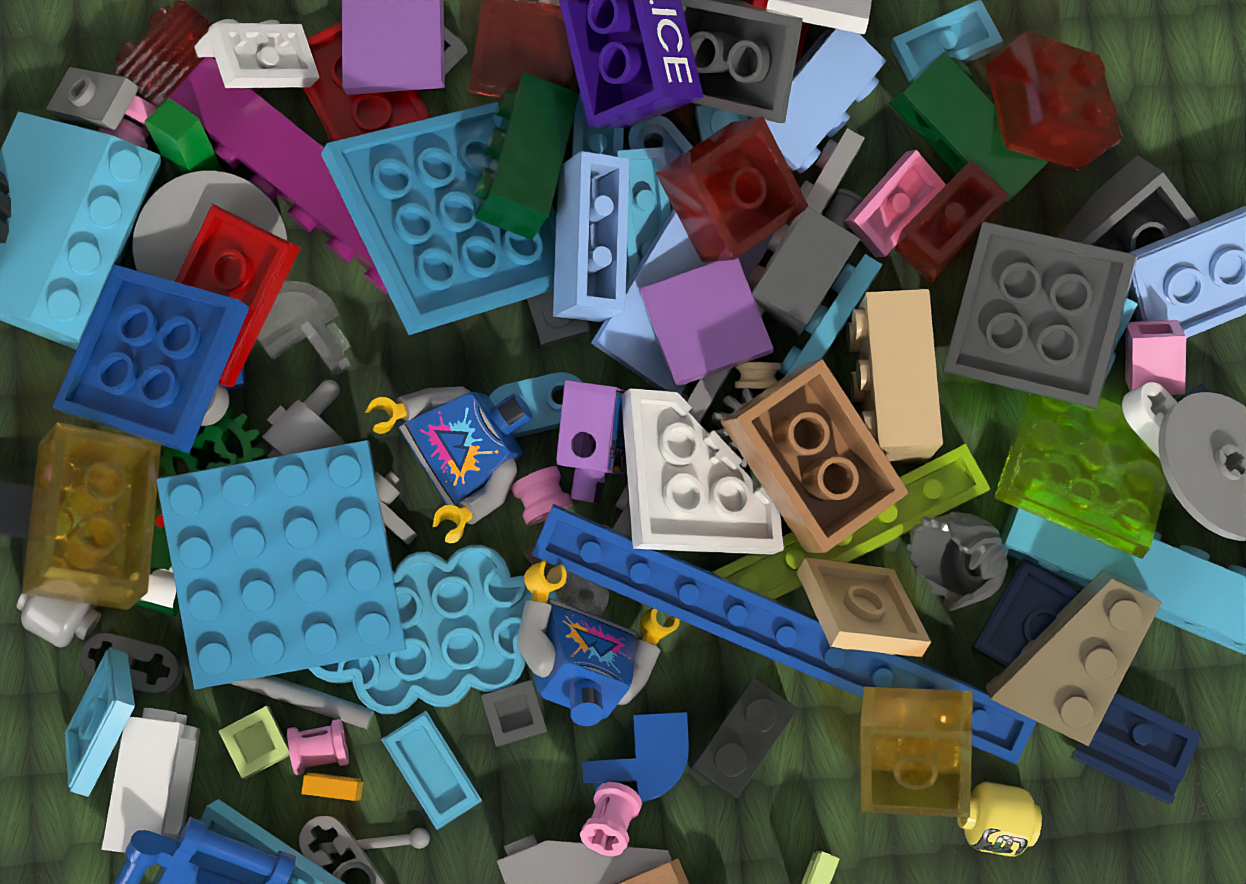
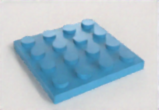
[321,102,556,335]
[156,440,407,690]

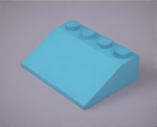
[0,111,162,350]

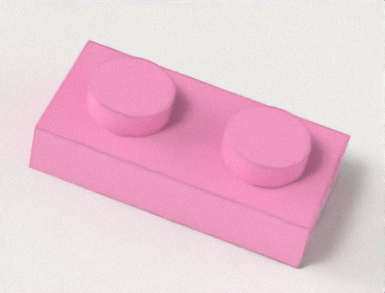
[844,150,947,257]

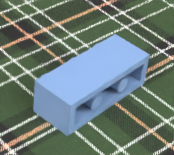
[736,27,886,178]
[553,151,629,322]

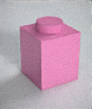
[1125,320,1186,395]

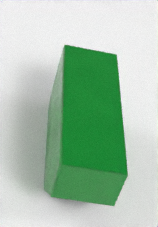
[144,98,223,176]

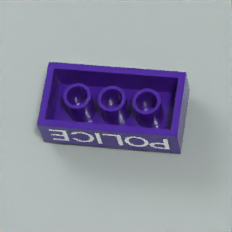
[559,0,704,128]

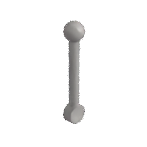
[318,827,430,854]

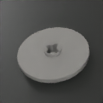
[133,171,288,281]
[1158,392,1246,541]

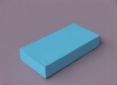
[381,711,483,830]

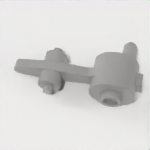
[262,380,417,545]

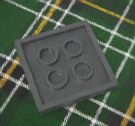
[943,222,1138,409]

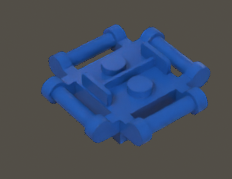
[114,817,296,884]

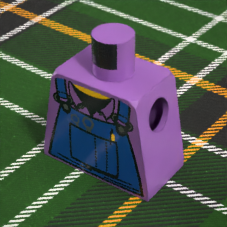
[556,380,627,504]

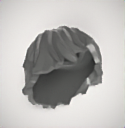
[907,512,1008,611]

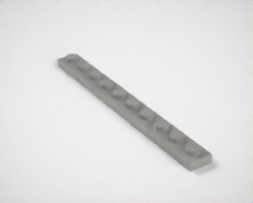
[603,128,864,538]

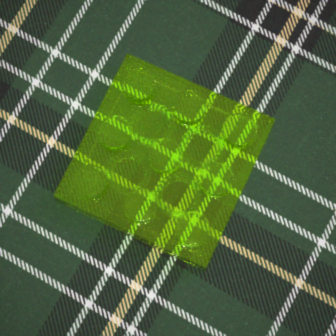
[994,393,1167,559]

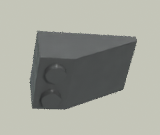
[681,0,803,123]

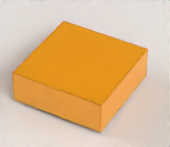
[301,773,364,801]

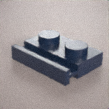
[1070,693,1202,804]

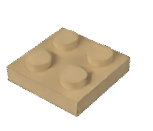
[797,557,931,657]

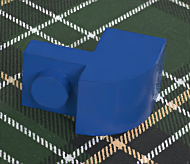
[582,712,689,802]

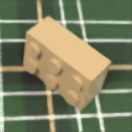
[846,289,943,465]

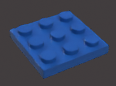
[52,265,250,453]

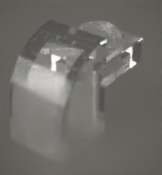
[257,281,351,377]

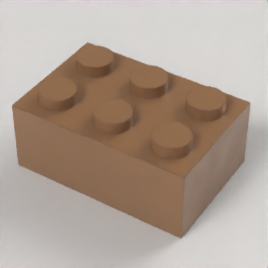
[720,359,909,553]

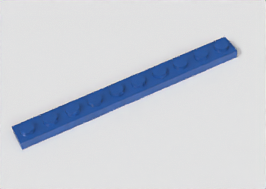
[531,504,1037,765]

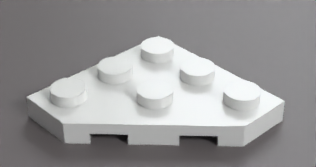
[621,388,784,555]

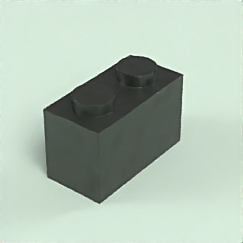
[690,678,798,799]

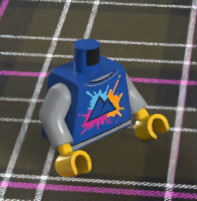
[365,386,533,543]
[517,560,680,726]

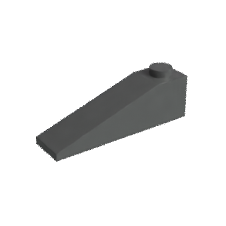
[1056,155,1201,298]

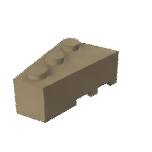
[985,569,1162,746]

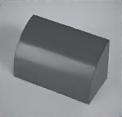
[753,206,860,336]

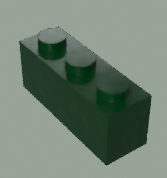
[889,51,1048,211]
[473,71,579,240]

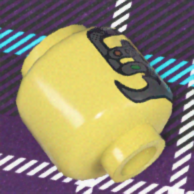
[957,781,1042,857]

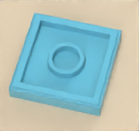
[64,648,135,797]

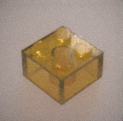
[860,687,973,818]

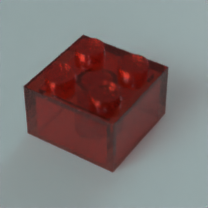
[985,31,1122,170]
[655,116,809,262]

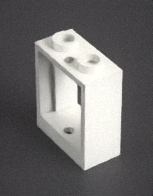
[102,708,201,853]

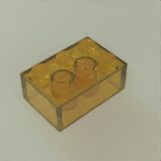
[22,422,161,610]

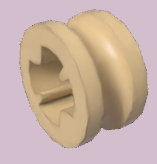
[735,362,781,389]

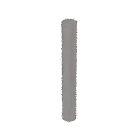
[229,675,374,729]

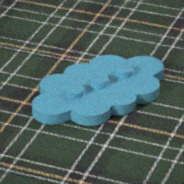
[308,545,561,714]

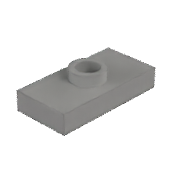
[46,67,139,131]

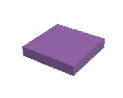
[342,0,445,95]
[640,255,773,387]

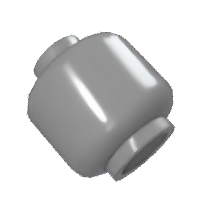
[16,569,101,647]

